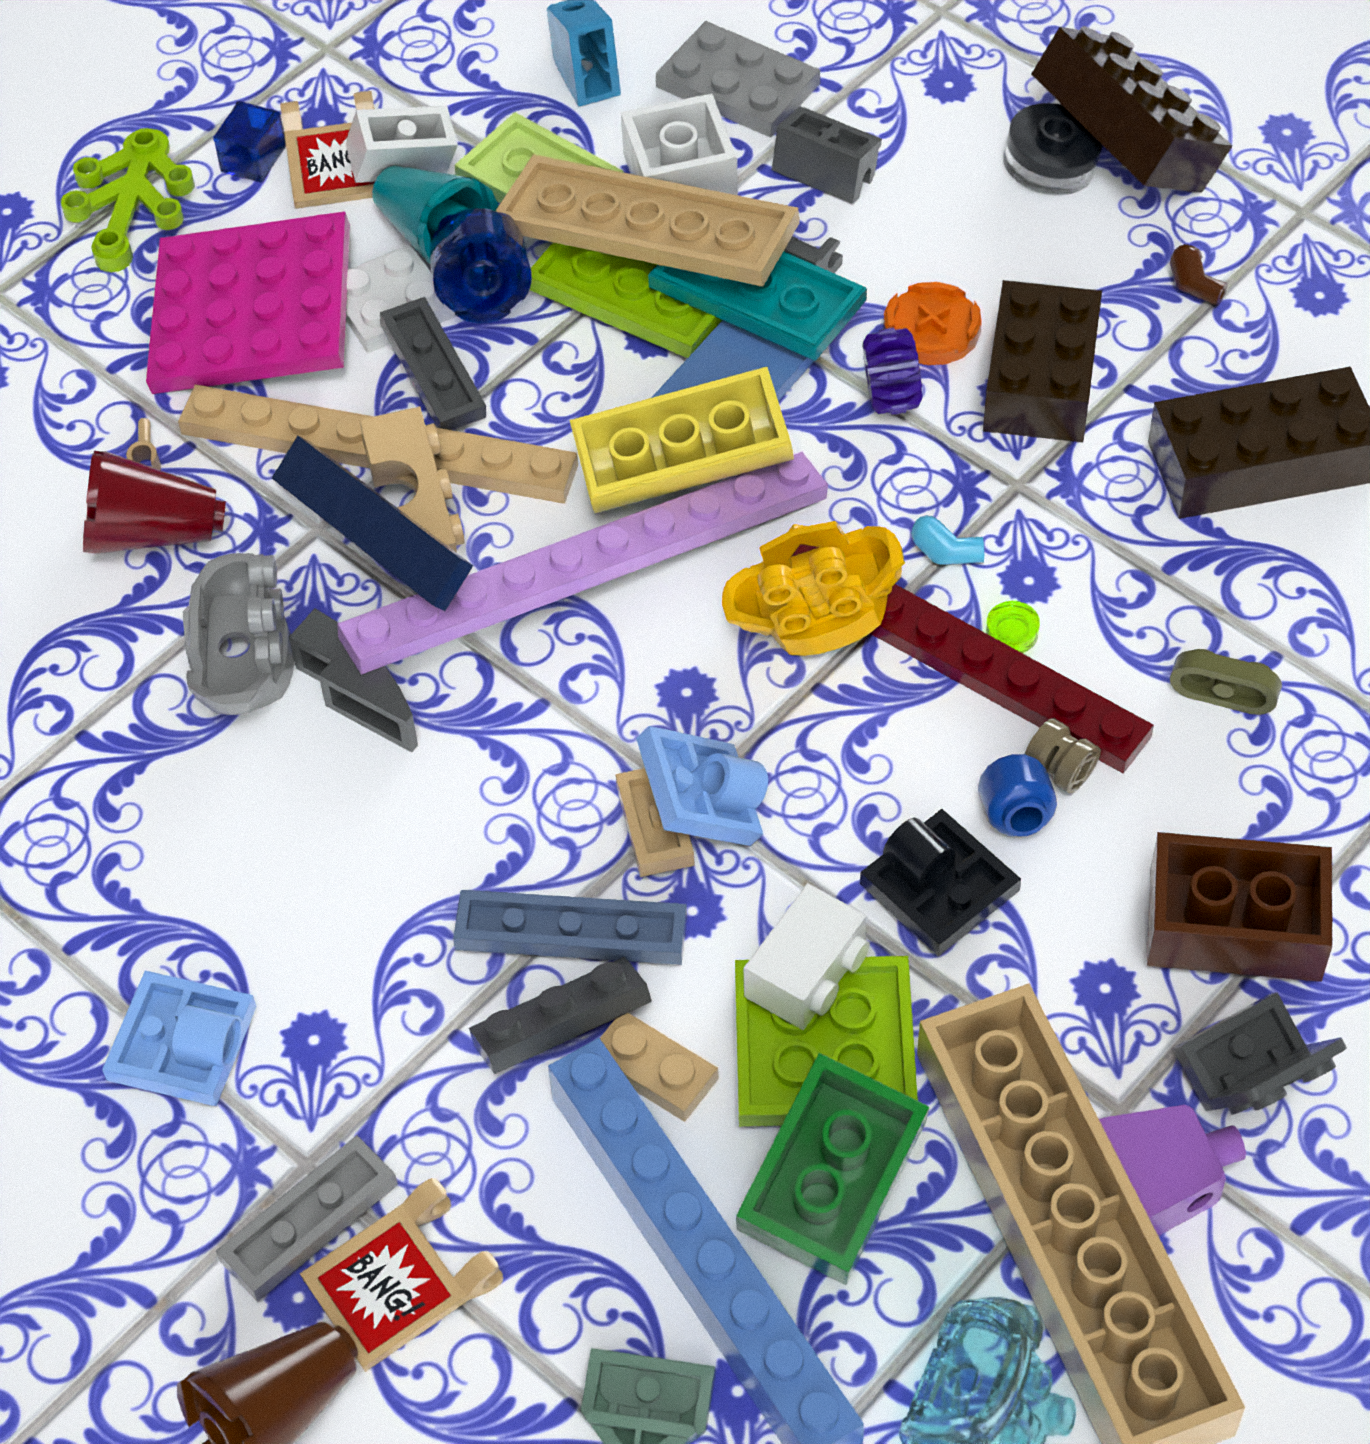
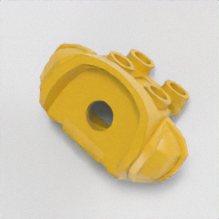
[722,521,905,656]

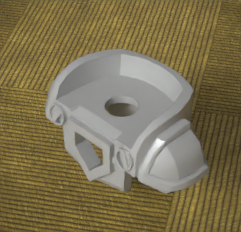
[182,553,294,715]

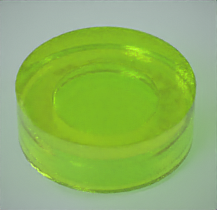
[986,601,1040,653]

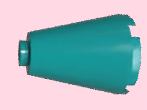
[372,166,498,272]

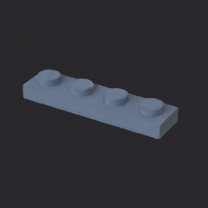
[453,890,687,965]

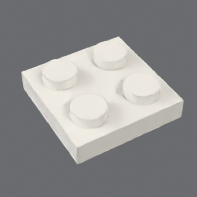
[346,244,455,354]

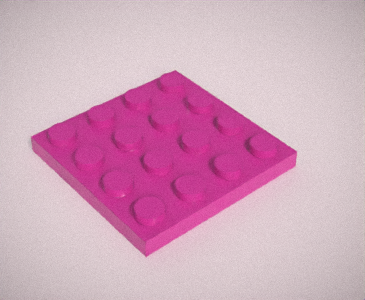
[146,211,350,394]

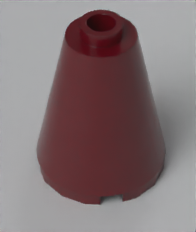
[83,450,226,554]

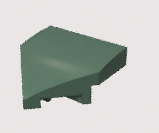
[581,1348,716,1444]

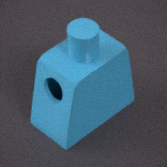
[546,0,621,107]

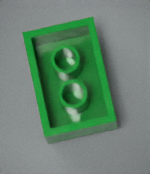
[736,1053,930,1285]

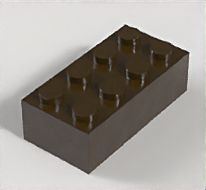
[1031,26,1233,193]
[1148,366,1370,519]

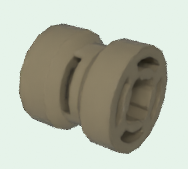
[1024,718,1101,794]

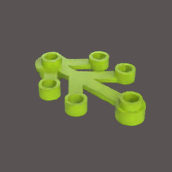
[60,128,195,272]

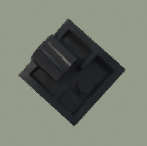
[860,809,1021,956]

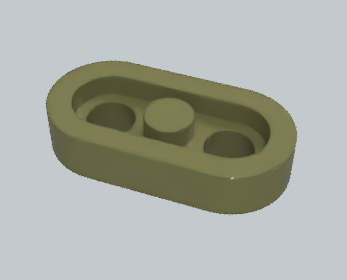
[1170,649,1282,715]

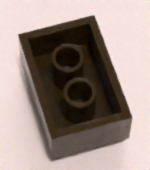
[983,280,1102,443]

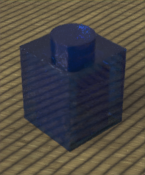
[213,100,286,183]

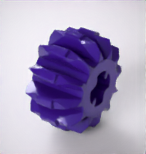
[862,327,923,415]

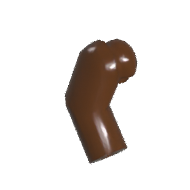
[1170,244,1228,306]

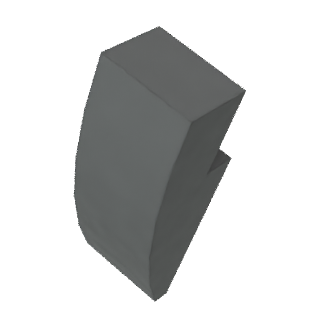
[289,608,418,753]

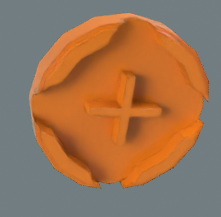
[883,282,982,365]

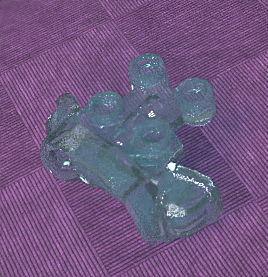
[898,1296,1076,1444]

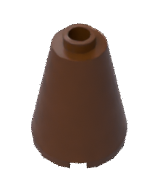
[177,1322,358,1444]

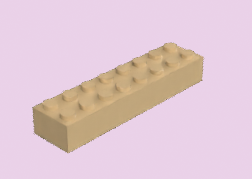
[917,983,1246,1444]

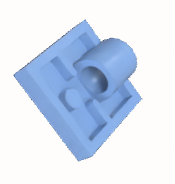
[636,726,768,846]
[102,970,257,1106]

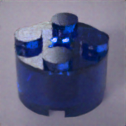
[429,208,532,323]

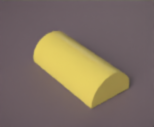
[569,367,794,514]

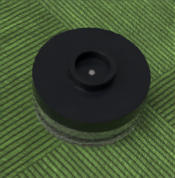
[1003,103,1103,196]

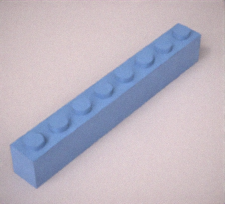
[548,1038,864,1444]

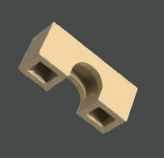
[360,406,465,553]

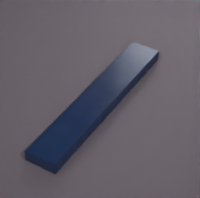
[272,435,474,611]

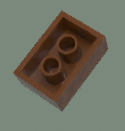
[1147,832,1333,982]

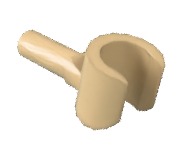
[126,418,161,470]

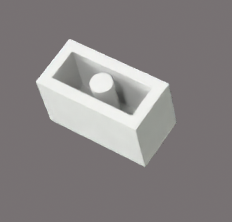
[346,105,458,183]
[744,883,870,1030]

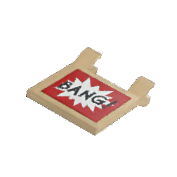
[280,91,375,209]
[300,1178,504,1372]

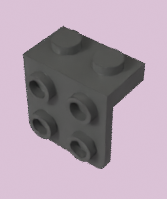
[1172,992,1347,1115]

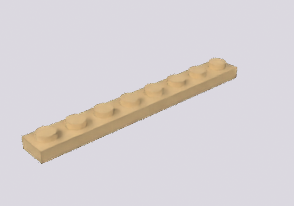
[178,385,578,504]

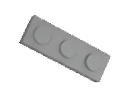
[216,1135,398,1302]

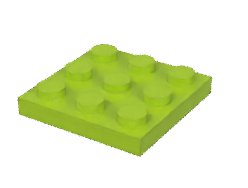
[735,956,918,1127]

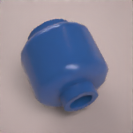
[978,754,1057,836]

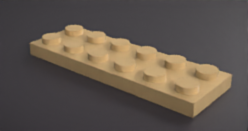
[493,154,800,287]

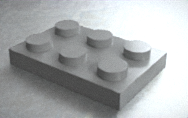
[655,20,820,138]

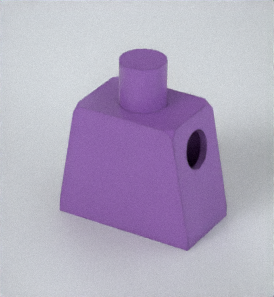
[1099,1105,1246,1236]

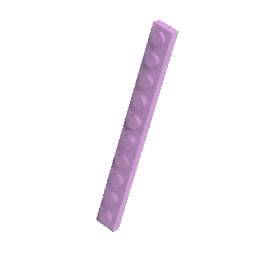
[337,452,828,675]

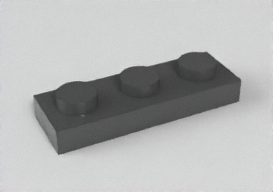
[380,297,486,430]
[468,957,652,1074]

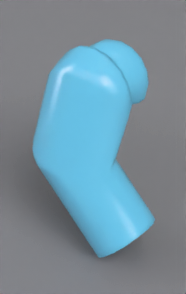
[911,515,984,565]

